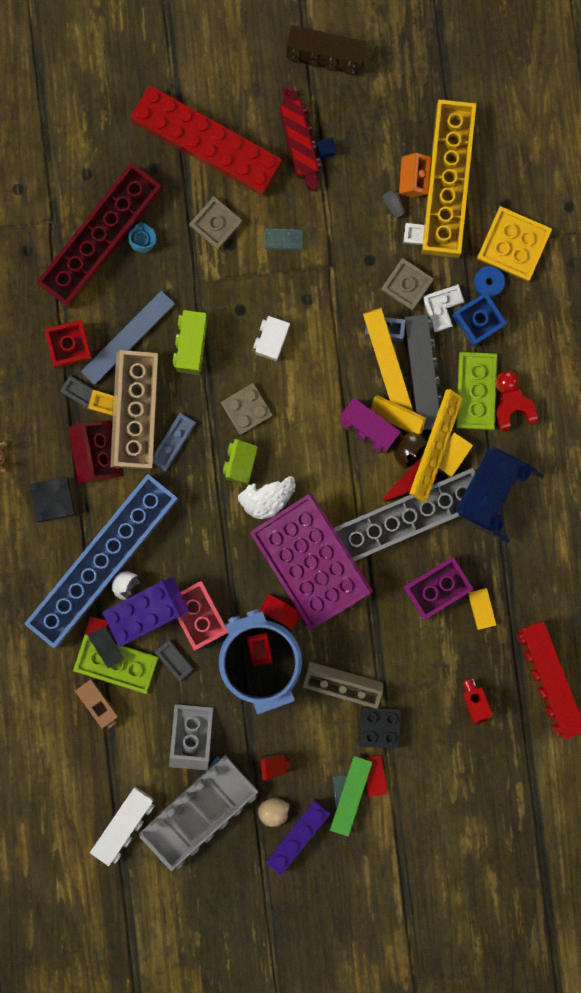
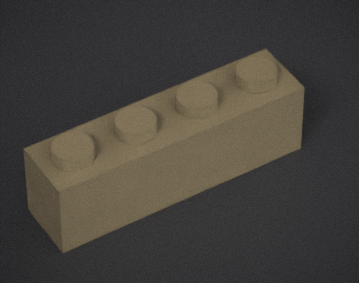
[303,661,383,709]

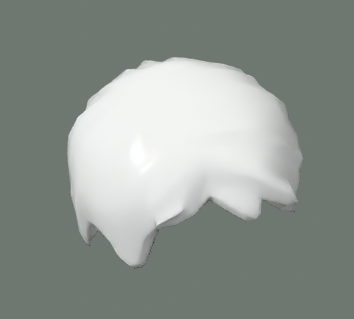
[112,571,140,600]

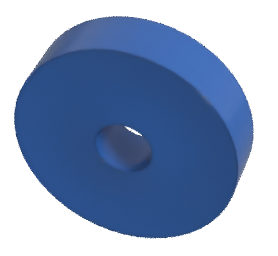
[474,266,505,298]

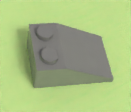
[169,704,213,770]

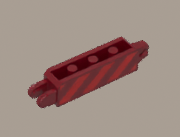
[279,87,322,192]

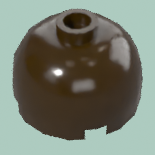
[393,432,429,469]

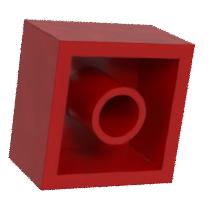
[44,320,93,369]

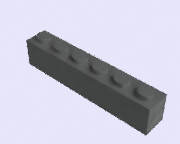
[404,314,442,432]

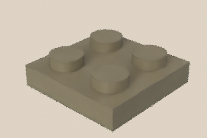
[189,196,243,250]
[381,258,434,311]
[220,383,273,435]

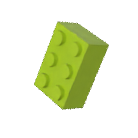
[173,310,208,375]

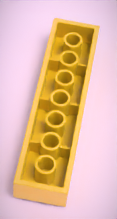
[421,99,476,258]

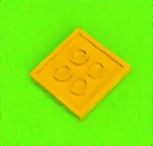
[477,206,552,282]

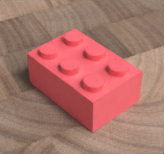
[177,581,228,651]

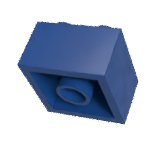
[452,292,507,348]

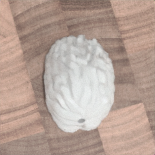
[238,476,296,519]

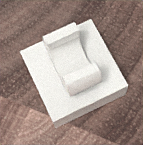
[403,223,425,245]

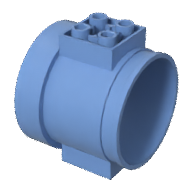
[219,609,302,714]

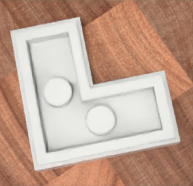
[422,284,465,333]

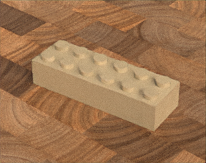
[110,350,158,470]

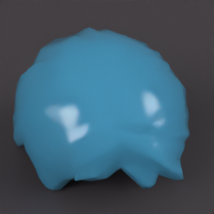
[128,222,157,253]

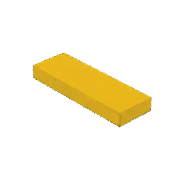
[371,395,426,434]

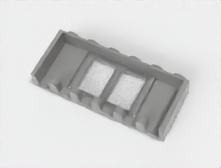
[139,755,258,871]

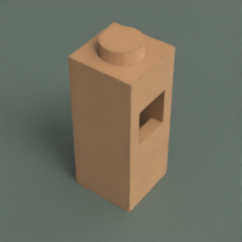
[75,679,119,729]

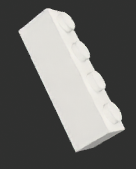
[90,786,155,866]

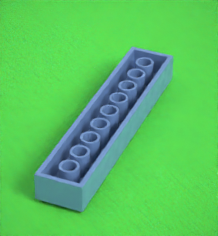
[24,474,179,649]

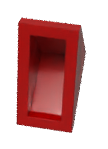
[259,594,300,629]
[247,633,272,666]

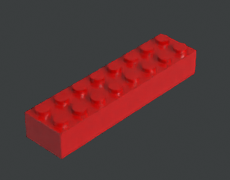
[130,85,282,197]

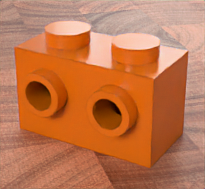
[399,153,431,198]

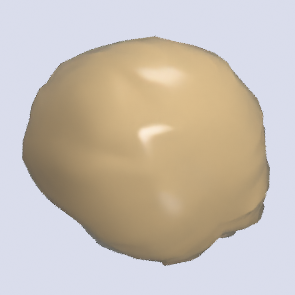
[258,798,290,827]

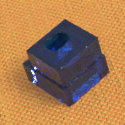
[317,138,337,159]

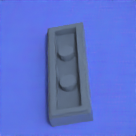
[153,413,196,471]

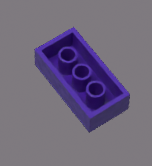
[102,577,190,647]

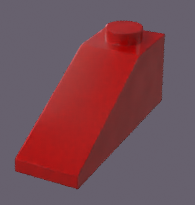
[381,457,438,502]
[261,753,290,780]

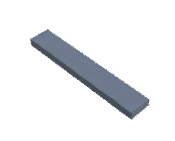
[81,291,175,385]

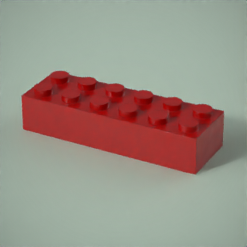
[516,621,581,740]

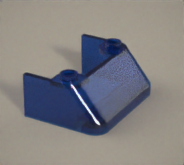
[457,447,544,543]

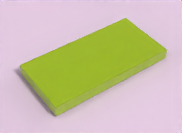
[456,352,498,430]
[73,634,159,694]

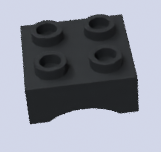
[29,477,75,523]
[360,707,400,749]

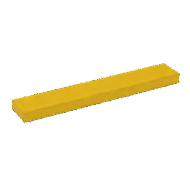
[363,308,414,412]
[409,389,463,502]

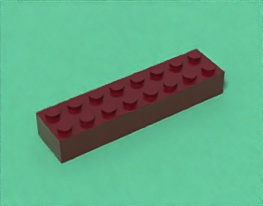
[37,163,163,309]

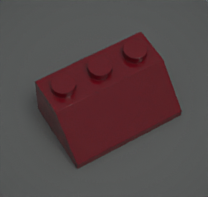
[68,421,122,484]

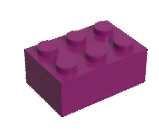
[339,398,401,454]
[402,557,474,620]

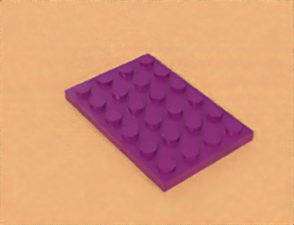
[250,493,373,630]

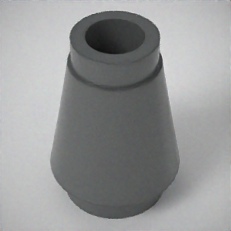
[381,189,406,218]

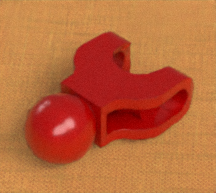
[495,370,538,432]

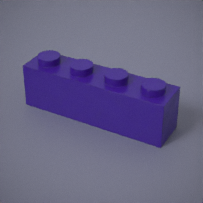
[266,800,330,875]

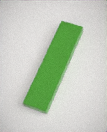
[330,756,372,837]

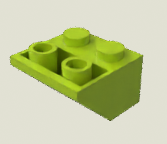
[223,439,258,485]

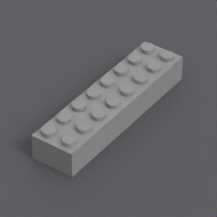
[334,468,488,561]

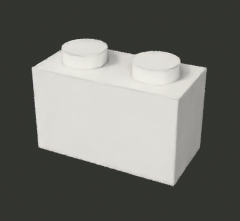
[253,316,290,362]

